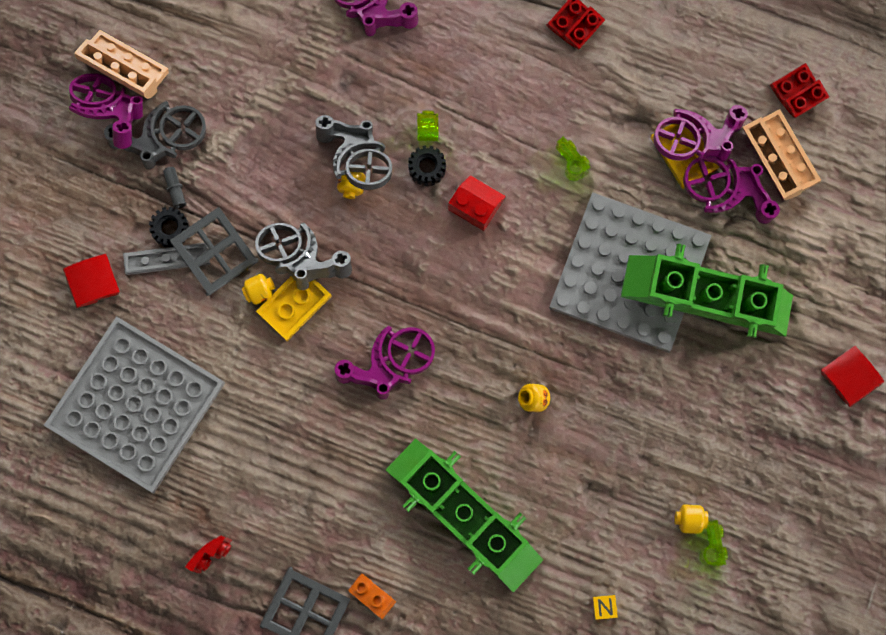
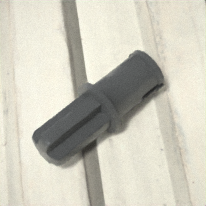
[163,167,187,209]

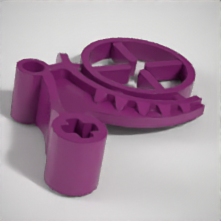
[334,0,419,36]
[69,73,143,149]
[653,105,748,162]
[683,156,780,224]
[335,325,435,400]

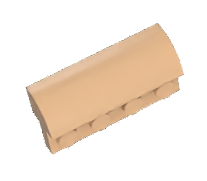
[74,30,169,99]
[742,109,821,200]

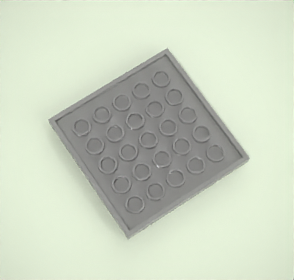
[549,192,712,353]
[44,316,225,494]

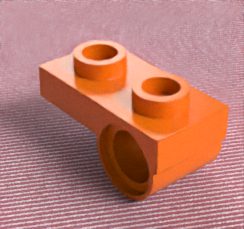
[348,573,397,619]

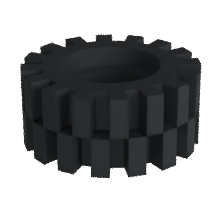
[408,145,446,186]
[149,207,190,247]

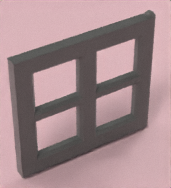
[170,207,259,296]
[260,567,351,635]

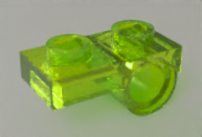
[417,110,439,141]
[556,136,591,181]
[699,520,728,567]

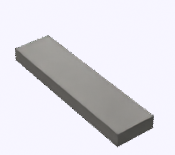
[123,243,210,275]

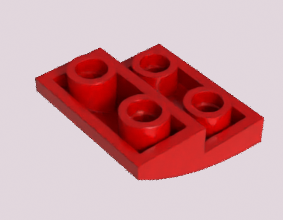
[546,0,605,50]
[770,63,830,118]
[63,254,120,308]
[821,346,884,407]
[185,535,232,573]

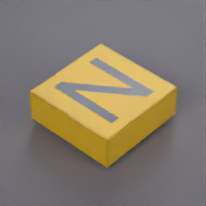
[592,595,618,620]

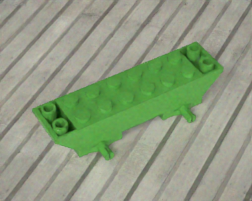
[620,244,793,338]
[386,438,543,592]

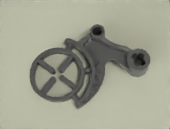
[104,101,206,169]
[315,115,392,190]
[255,223,352,290]

